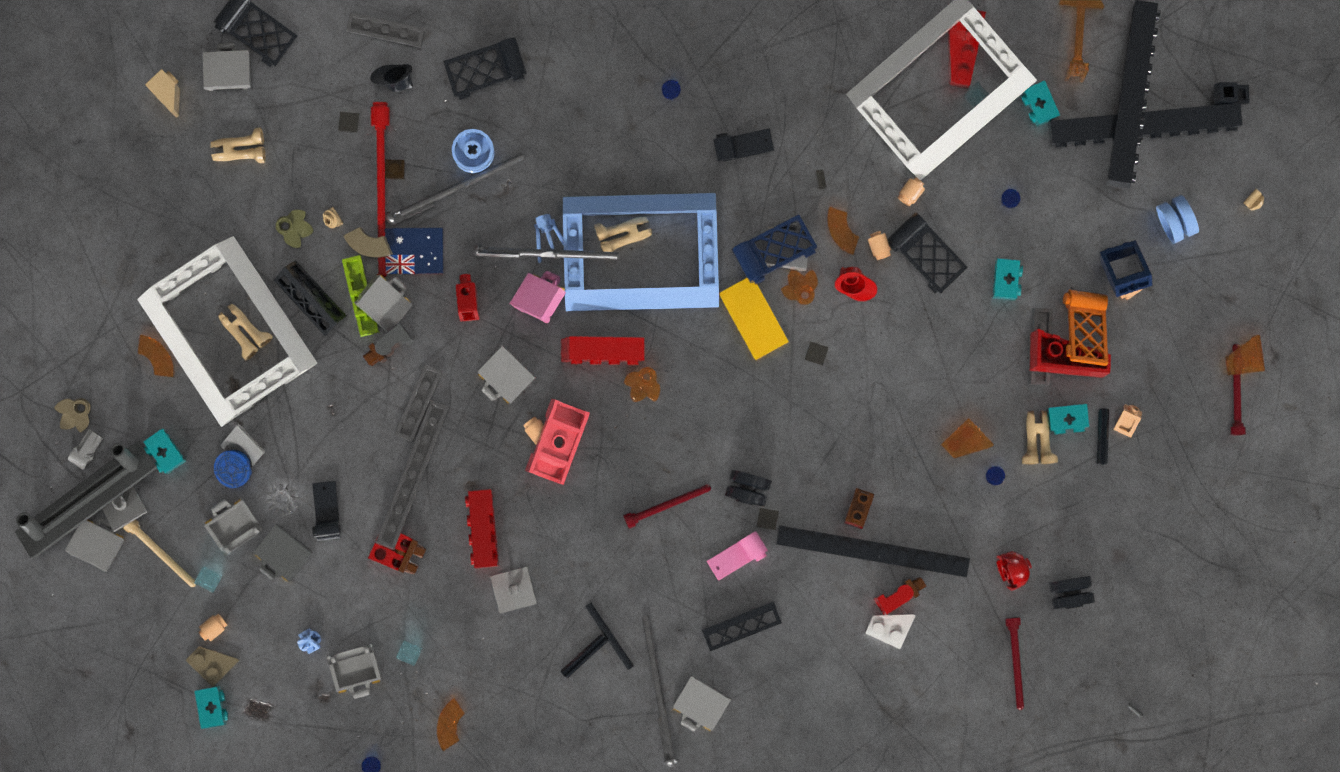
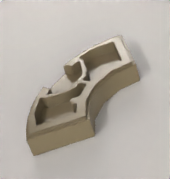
[343,227,393,258]

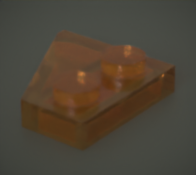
[1225,334,1265,376]
[941,418,994,459]

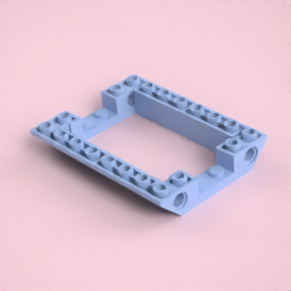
[563,193,719,312]

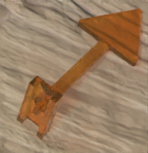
[1059,0,1104,82]

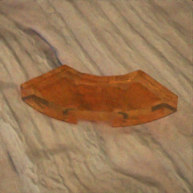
[827,207,859,255]
[138,335,174,378]
[437,698,465,751]

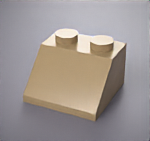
[145,69,180,118]

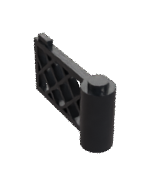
[213,0,298,67]
[443,37,527,100]
[888,212,968,294]

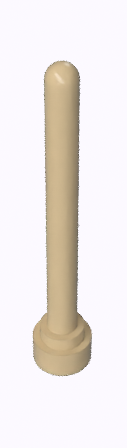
[123,519,196,587]

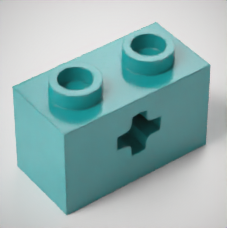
[1021,80,1060,127]
[992,258,1023,300]
[1047,404,1090,435]
[143,429,186,474]
[194,686,228,729]

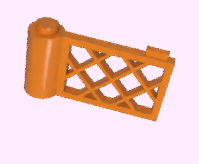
[1063,290,1108,366]

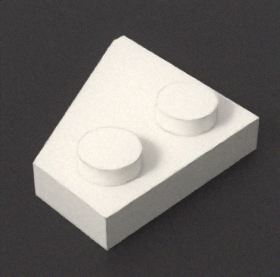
[865,614,915,649]

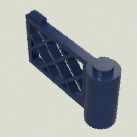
[732,215,817,285]

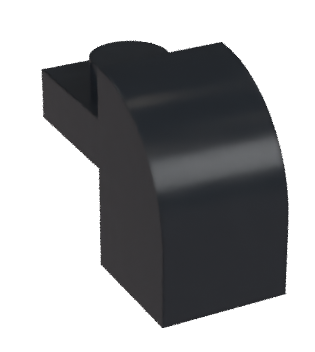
[1213,82,1250,105]

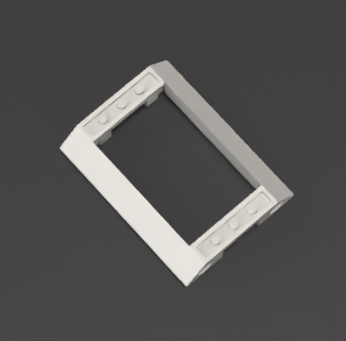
[846,0,1037,180]
[137,236,318,427]

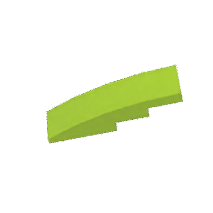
[342,255,379,337]

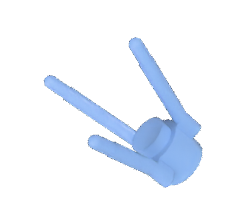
[534,214,564,263]

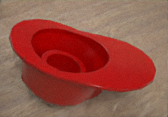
[835,267,877,301]

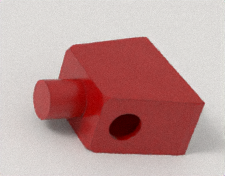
[456,274,480,322]

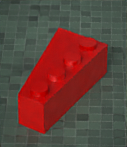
[948,4,986,89]
[1030,329,1111,378]
[561,336,644,365]
[465,489,499,569]

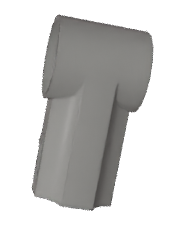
[68,429,103,470]

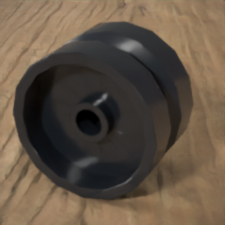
[725,470,772,507]
[1049,576,1095,609]

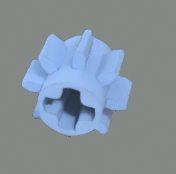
[297,628,321,654]

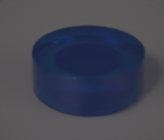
[662,80,681,100]
[1001,189,1021,209]
[985,466,1005,486]
[361,756,381,772]

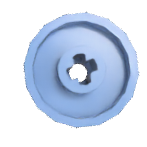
[451,129,495,174]
[1156,195,1199,244]

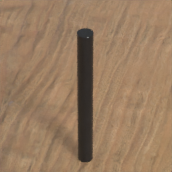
[585,602,634,670]

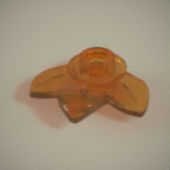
[781,270,818,305]
[624,367,660,402]

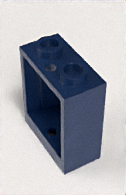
[1100,240,1153,297]

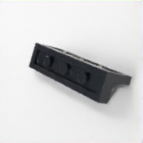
[274,260,347,336]
[702,602,782,651]

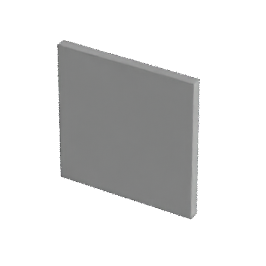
[220,424,265,468]
[102,486,147,532]
[490,567,537,614]

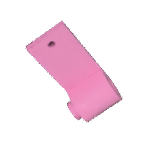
[706,531,768,581]

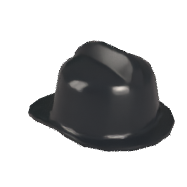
[370,64,413,92]

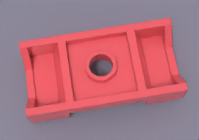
[525,399,590,485]

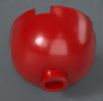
[996,551,1032,591]

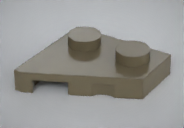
[186,646,240,687]

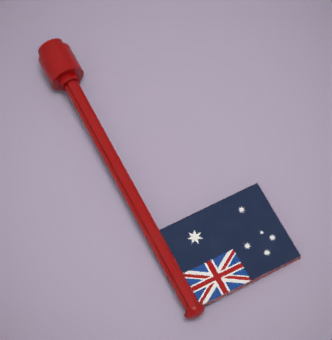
[371,102,443,278]

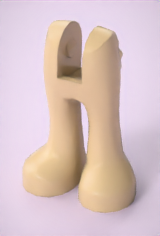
[210,127,266,163]
[594,217,652,252]
[218,304,273,361]
[1022,410,1058,464]

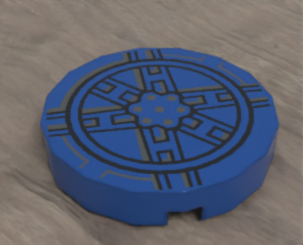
[214,450,252,488]

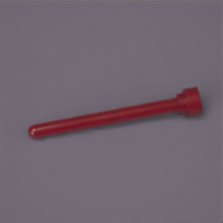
[1230,343,1246,436]
[623,484,711,529]
[1005,617,1024,710]

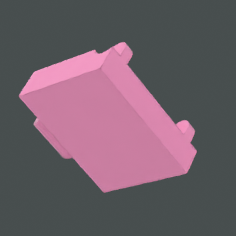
[509,271,566,323]

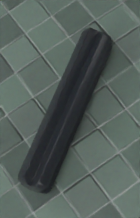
[1097,408,1109,465]
[561,634,608,678]

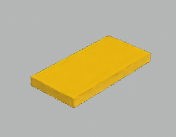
[719,278,789,360]

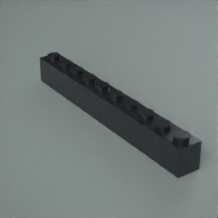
[1106,0,1161,189]
[1048,103,1243,149]
[776,526,970,577]

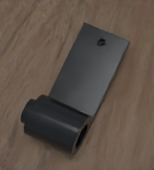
[713,128,775,162]
[312,481,341,541]

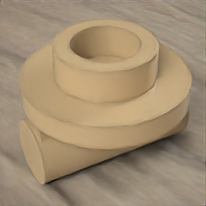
[1243,189,1264,210]
[323,207,343,229]

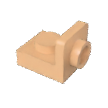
[1114,404,1142,438]

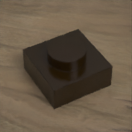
[385,159,405,180]

